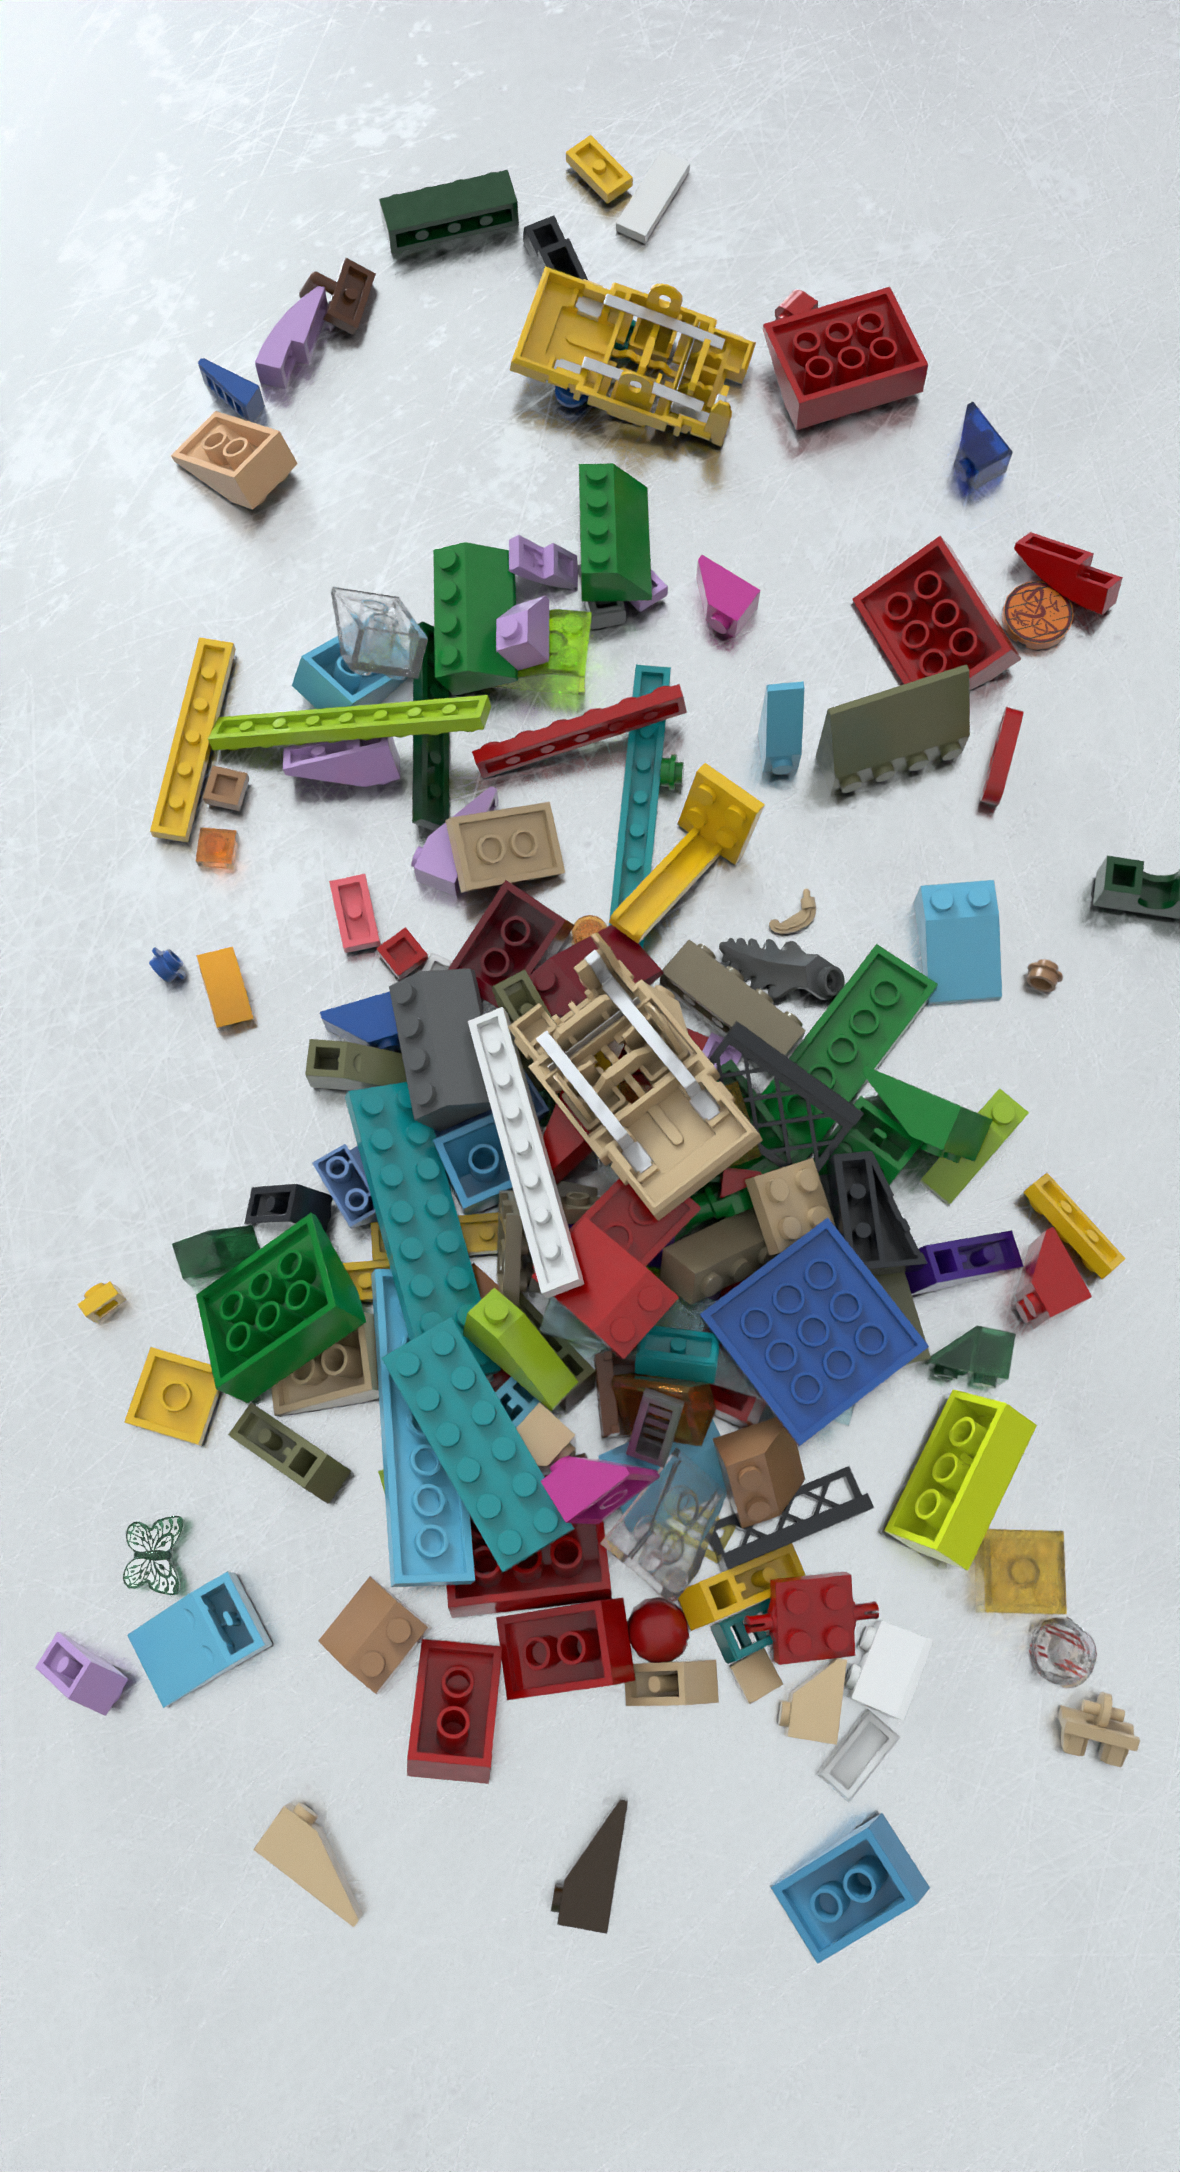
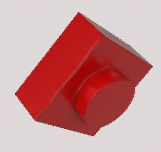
[376,927,428,981]

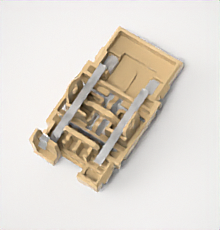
[508,933,762,1221]

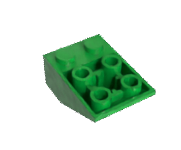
[813,1096,923,1186]

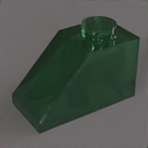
[172,1225,261,1288]

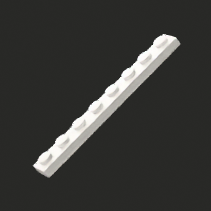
[468,1007,584,1298]

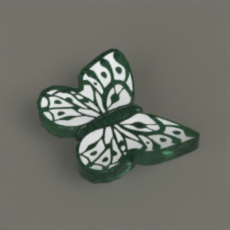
[123,1516,184,1595]

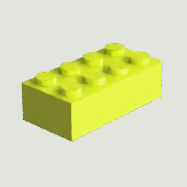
[884,1389,1037,1571]

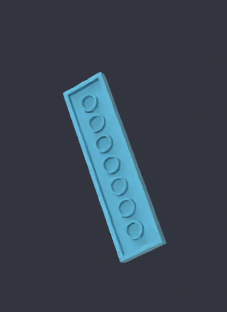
[371,1269,475,1587]

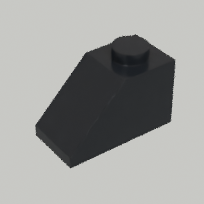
[244,1184,333,1233]

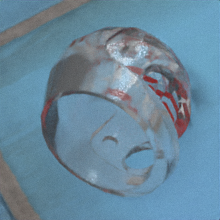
[1028,1617,1097,1689]

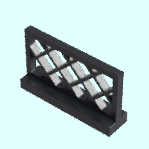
[709,1020,864,1172]

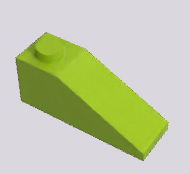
[920,1088,1029,1205]
[462,1288,578,1412]

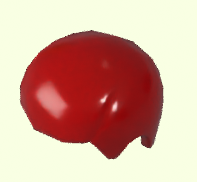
[627,1597,690,1663]

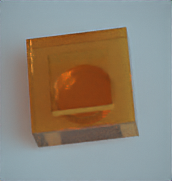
[195,827,239,869]

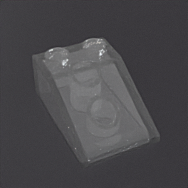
[331,587,428,680]
[600,1447,727,1604]

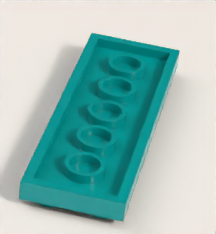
[381,1317,574,1573]

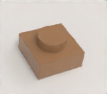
[203,766,249,811]

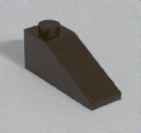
[551,1796,628,1934]

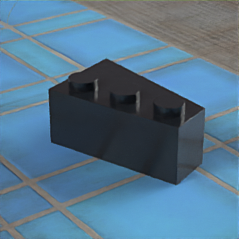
[826,1151,928,1276]

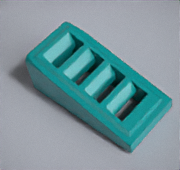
[711,1598,773,1664]

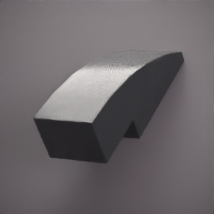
[523,215,589,281]

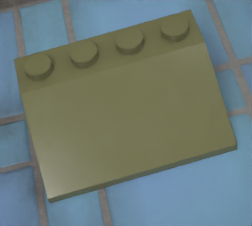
[815,664,970,794]

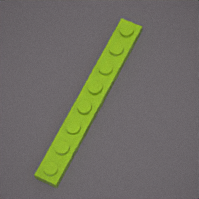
[208,695,491,751]

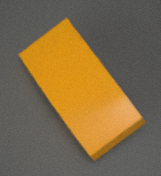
[196,947,253,1028]

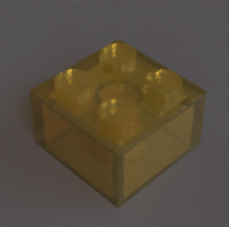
[975,1529,1067,1615]

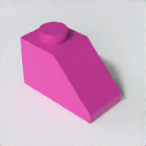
[696,555,761,638]

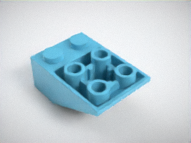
[127,1571,272,1708]

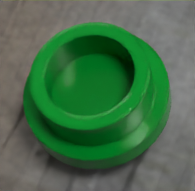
[660,754,684,791]

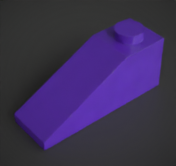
[905,1230,1024,1295]

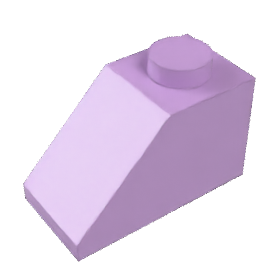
[496,596,549,670]
[35,1632,128,1716]

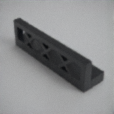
[704,1466,874,1572]

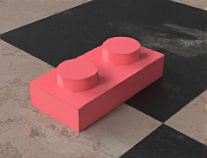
[329,874,381,953]

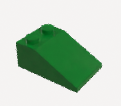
[862,1066,993,1163]

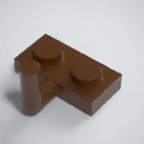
[299,257,376,335]

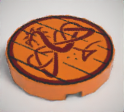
[1001,581,1073,650]

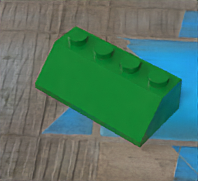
[579,463,652,602]
[433,542,518,695]

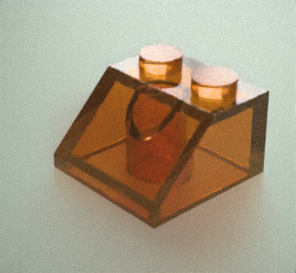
[611,1372,716,1447]

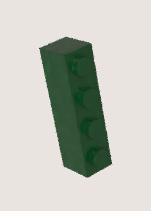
[379,170,519,254]

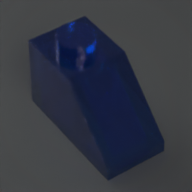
[953,401,1013,491]

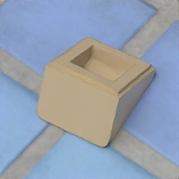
[728,1648,783,1704]

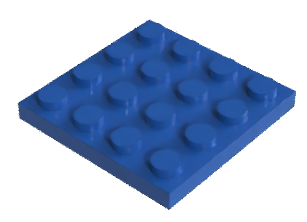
[699,1217,929,1446]

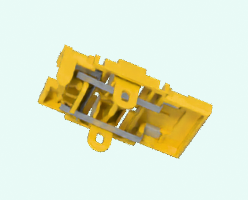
[510,266,756,446]

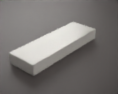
[616,150,690,244]

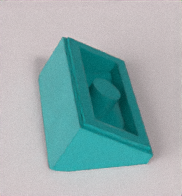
[635,1325,720,1384]

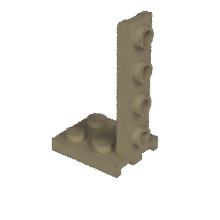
[496,1190,600,1306]

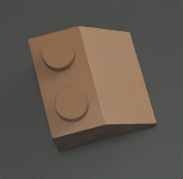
[713,1417,805,1529]
[318,1576,432,1694]

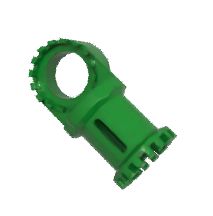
[684,1185,753,1233]

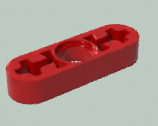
[980,707,1024,806]

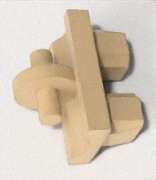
[1057,1692,1140,1767]

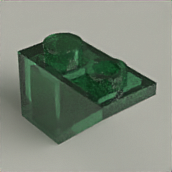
[924,1325,1016,1389]

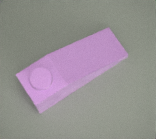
[283,737,400,787]
[411,786,499,897]

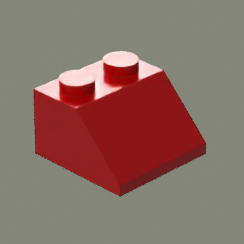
[1015,1227,1092,1329]

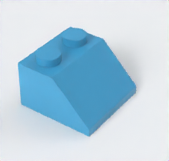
[433,1114,513,1215]

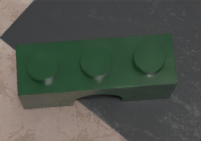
[1093,855,1180,919]

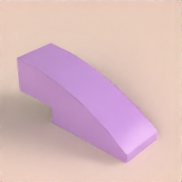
[255,286,328,389]

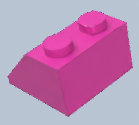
[541,1456,660,1524]

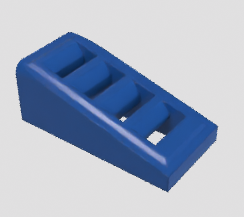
[198,358,265,423]

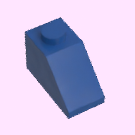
[320,991,400,1052]

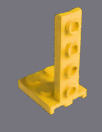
[609,763,765,944]

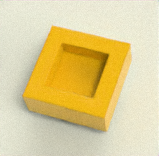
[77,1281,127,1322]

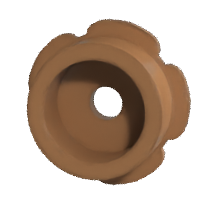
[1027,959,1063,992]

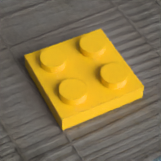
[124,1347,220,1446]

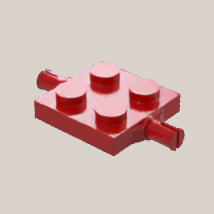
[744,1572,879,1665]

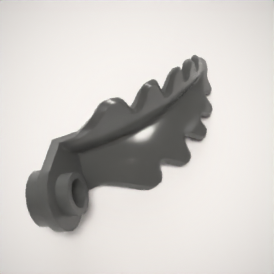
[719,938,845,1000]

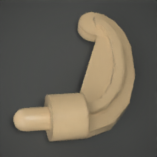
[769,889,816,934]

